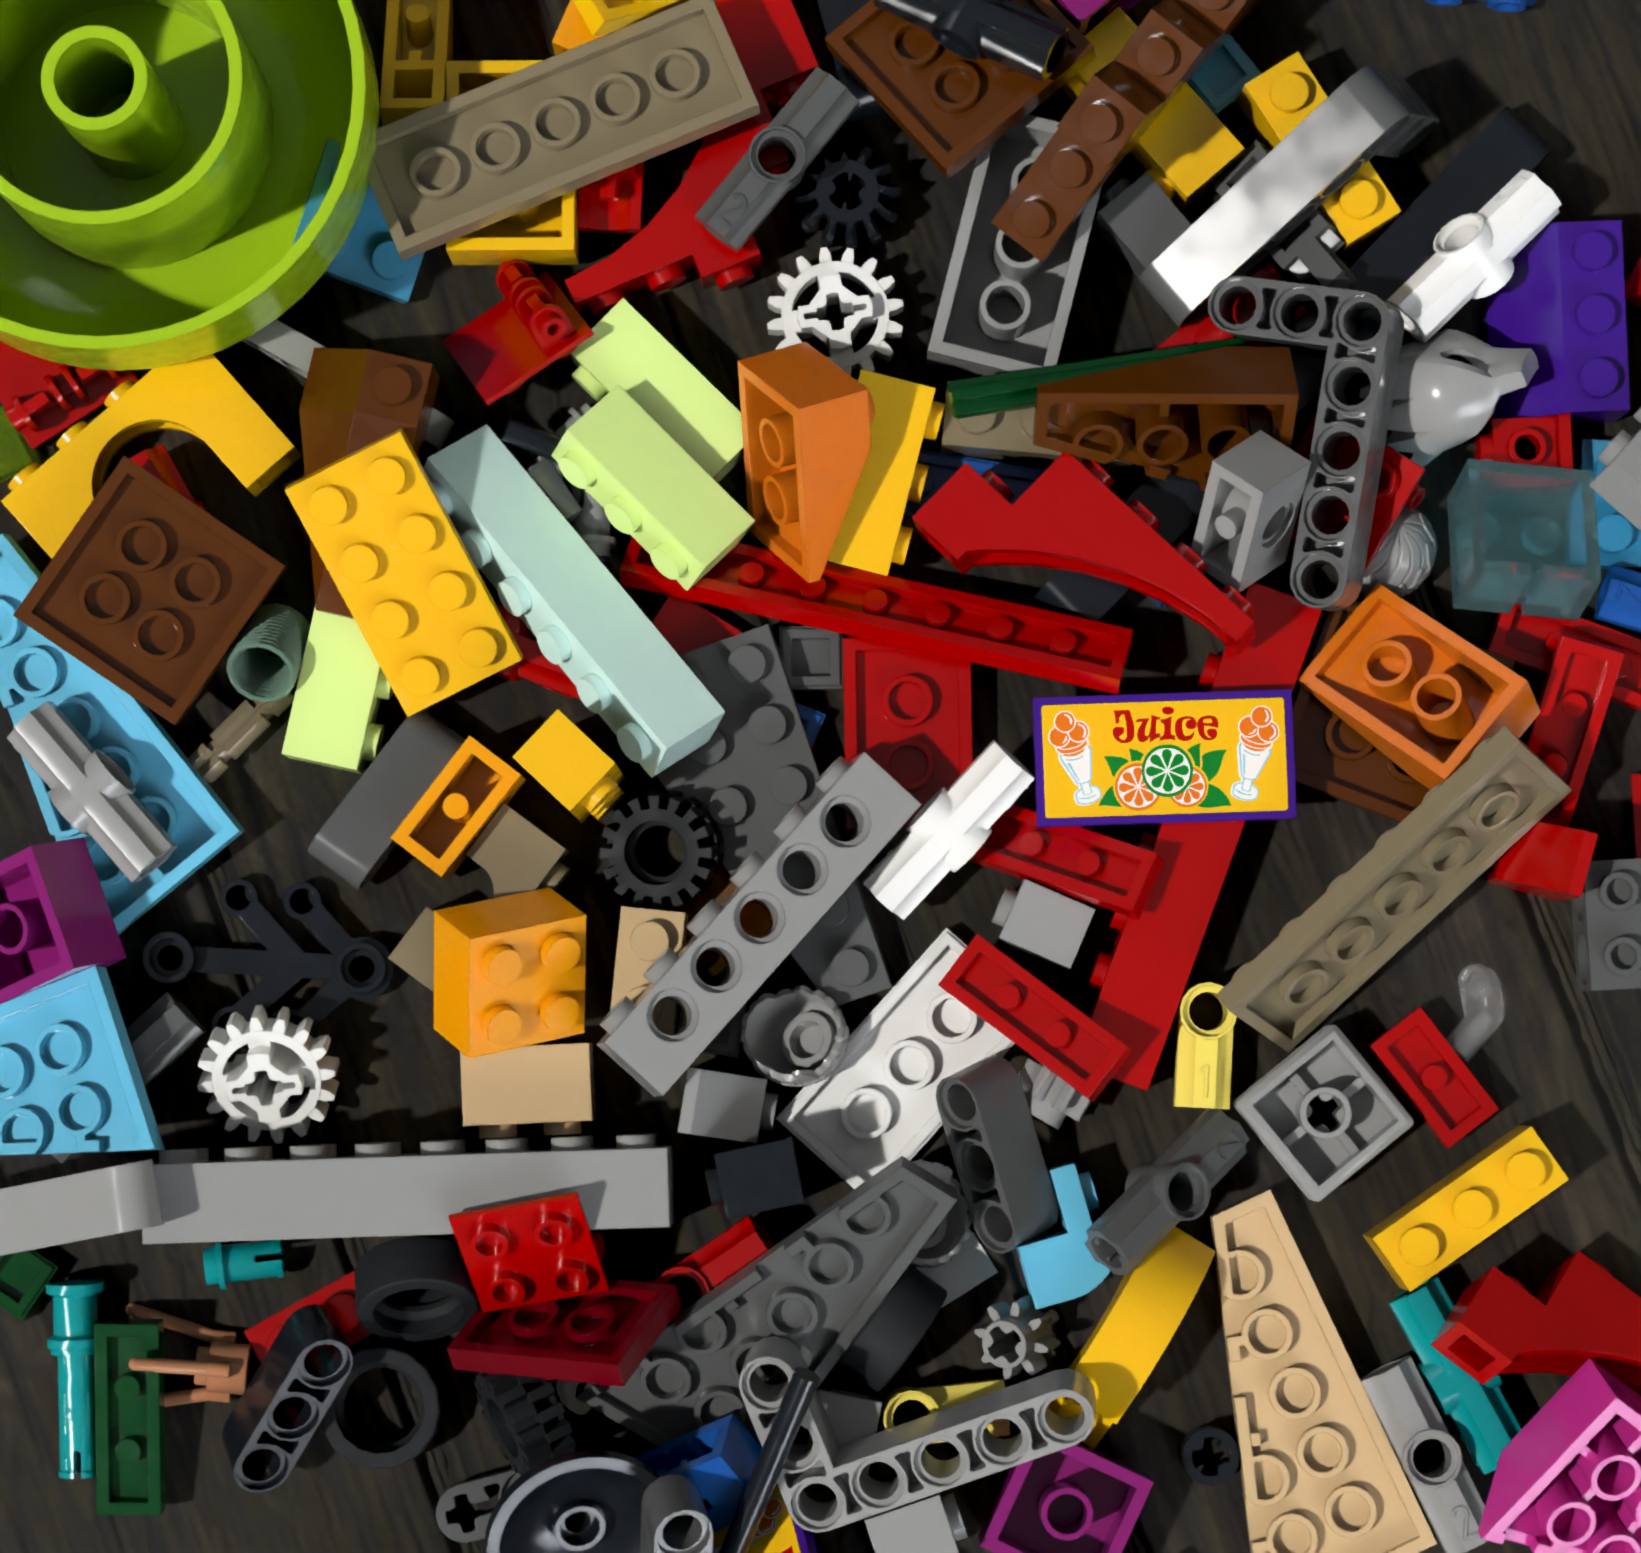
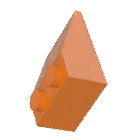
[737,342,875,583]
[1297,583,1541,789]

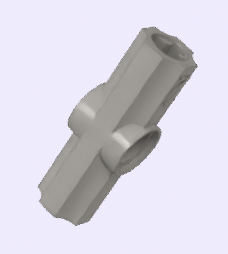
[7,701,178,883]
[1360,1355,1487,1553]

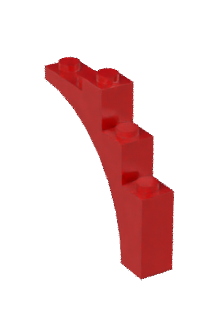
[565,0,819,317]

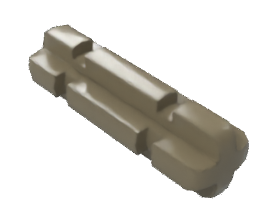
[188,691,294,783]

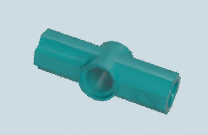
[1387,1276,1522,1475]

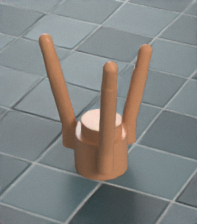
[126,1303,251,1407]

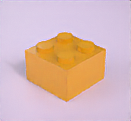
[434,887,587,1059]

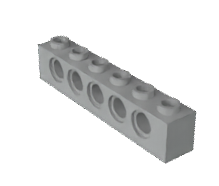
[596,752,922,1097]

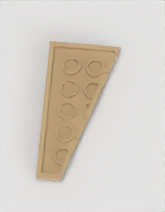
[1210,1189,1437,1553]

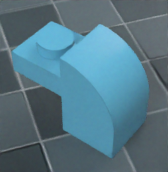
[1016,1162,1110,1310]

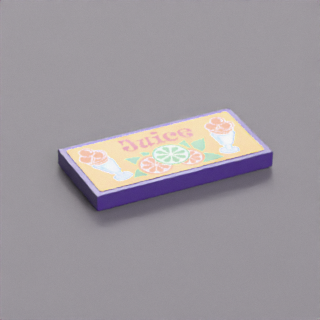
[1032,689,1297,828]

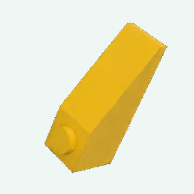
[380,0,453,126]

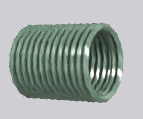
[226,603,310,703]

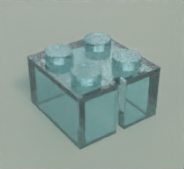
[1447,459,1601,620]

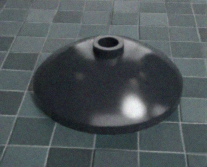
[484,1450,681,1553]

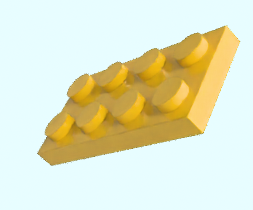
[284,428,523,717]

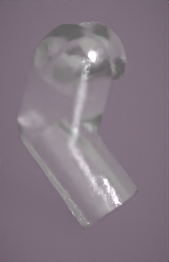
[1446,963,1505,1062]

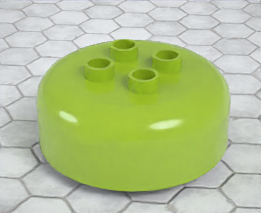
[0,0,380,371]

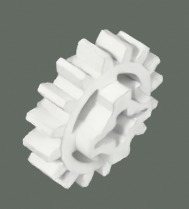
[767,247,904,376]
[197,1005,340,1144]

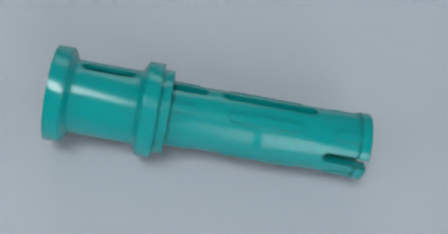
[45,1279,104,1479]

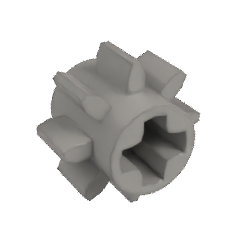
[1018,1058,1091,1130]
[974,1295,1060,1380]

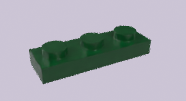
[94,1318,166,1516]

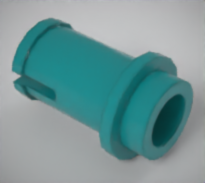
[203,1240,285,1290]

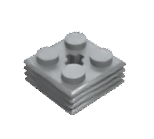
[1233,1025,1414,1202]

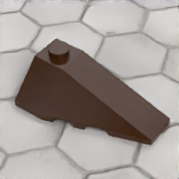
[1032,346,1299,491]
[299,348,440,620]

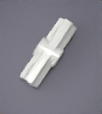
[1387,169,1562,343]
[863,740,1035,920]

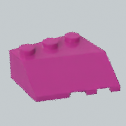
[1478,1358,1641,1553]

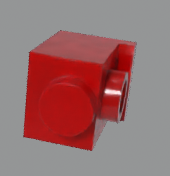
[1475,414,1574,489]

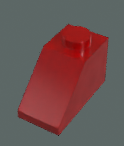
[1484,822,1598,902]

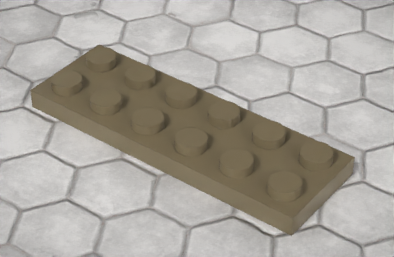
[368,0,761,261]
[1216,726,1572,1053]

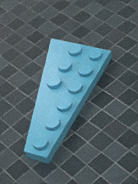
[0,533,245,935]
[0,965,165,1156]

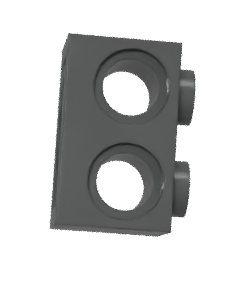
[1571,858,1641,992]

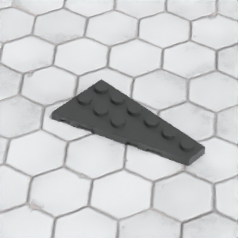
[656,624,894,1006]
[575,1156,957,1448]

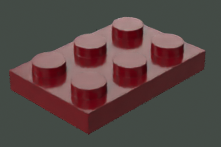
[447,1279,681,1386]

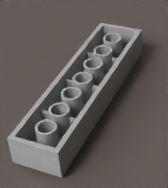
[142,1133,675,1244]

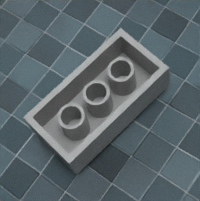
[926,114,1102,377]

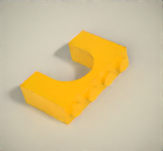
[1,354,303,559]

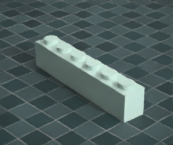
[424,424,725,778]

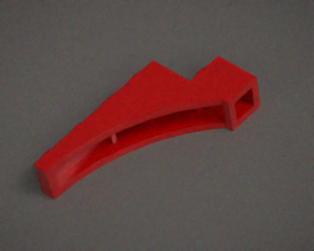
[912,453,1256,655]
[1431,1250,1641,1393]

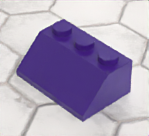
[1484,220,1630,424]

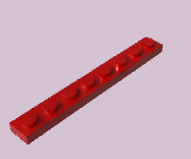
[620,537,1134,695]

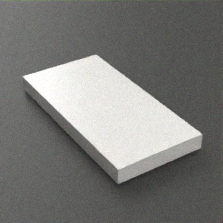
[776,928,1015,1189]

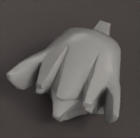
[1359,328,1539,467]

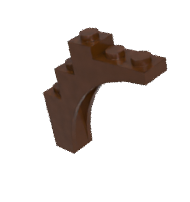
[991,0,1263,262]

